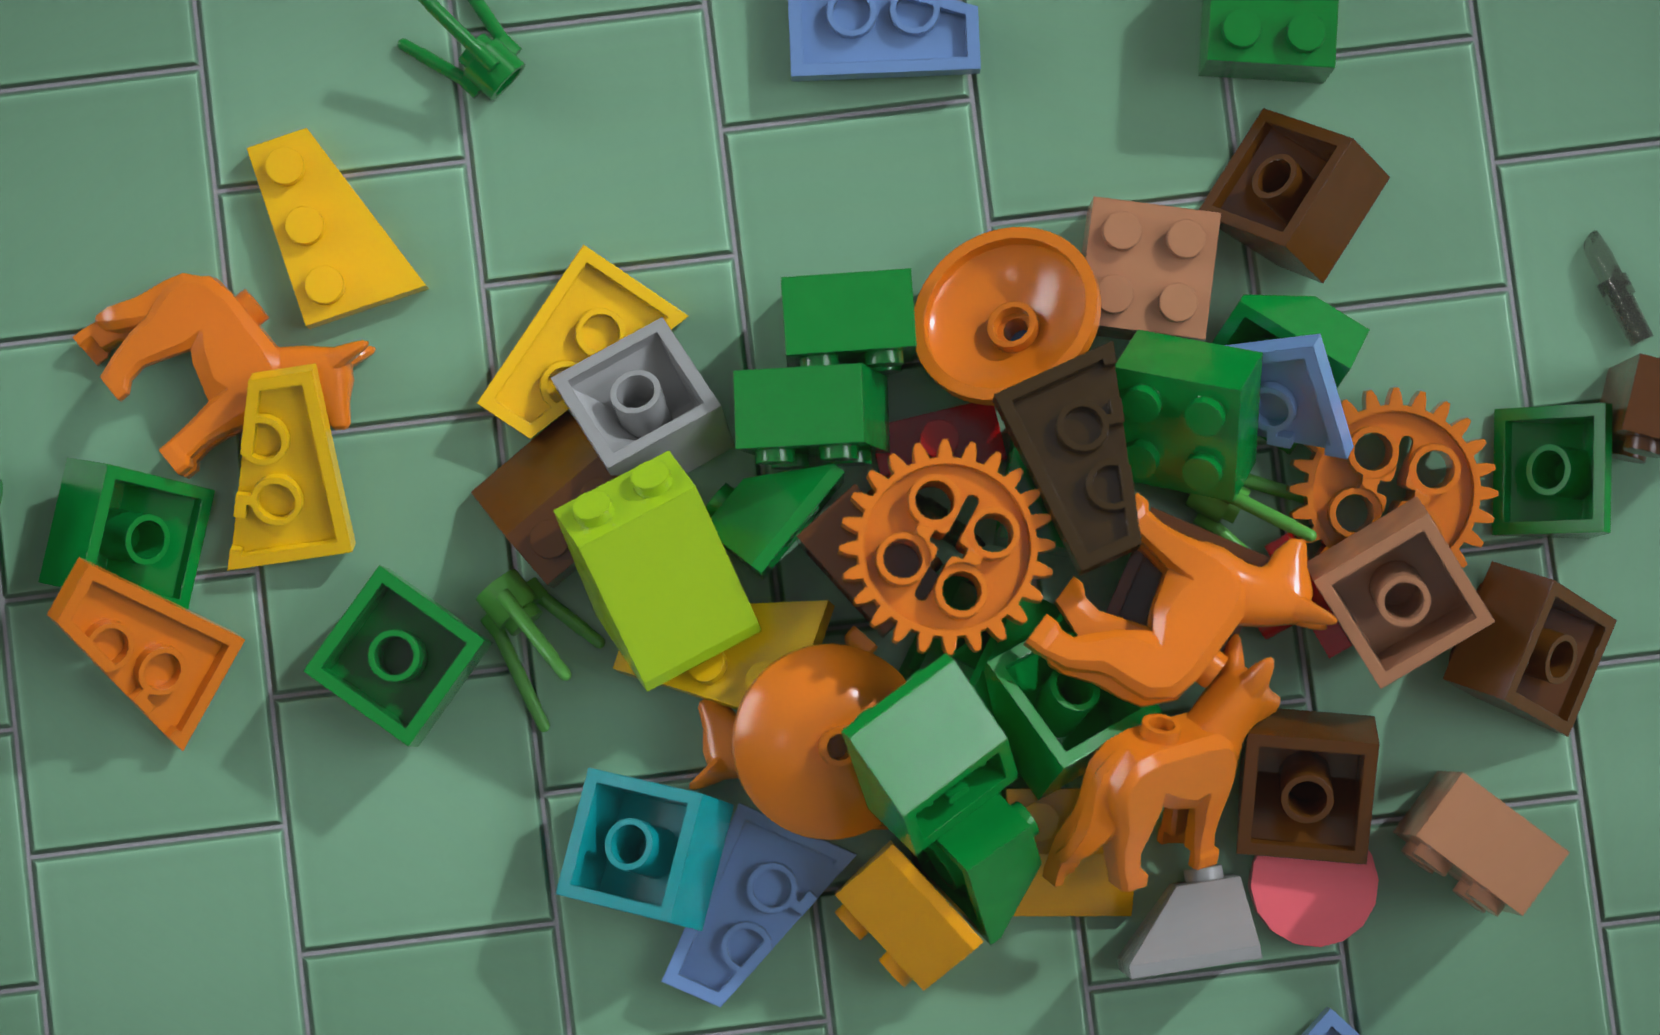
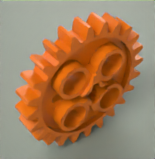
[1286,387,1498,568]
[838,439,1056,657]

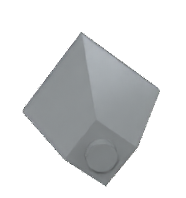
[551,317,735,475]
[1117,864,1262,979]

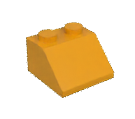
[1002,788,1134,916]
[834,840,984,991]

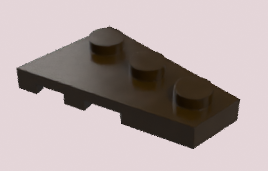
[993,341,1142,576]

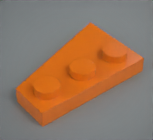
[47,557,245,751]

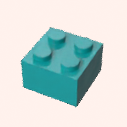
[555,767,734,931]

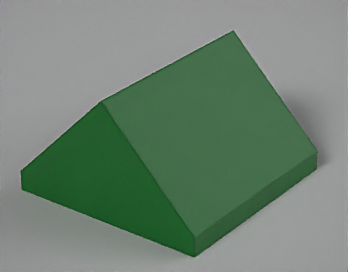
[1492,402,1613,539]

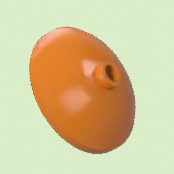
[914,227,1101,405]
[732,643,907,840]

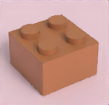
[1082,196,1221,342]
[1307,496,1495,689]
[1393,771,1570,917]

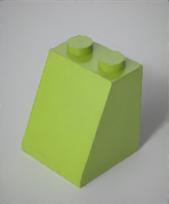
[553,450,761,692]

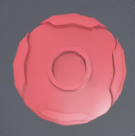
[1248,850,1379,947]

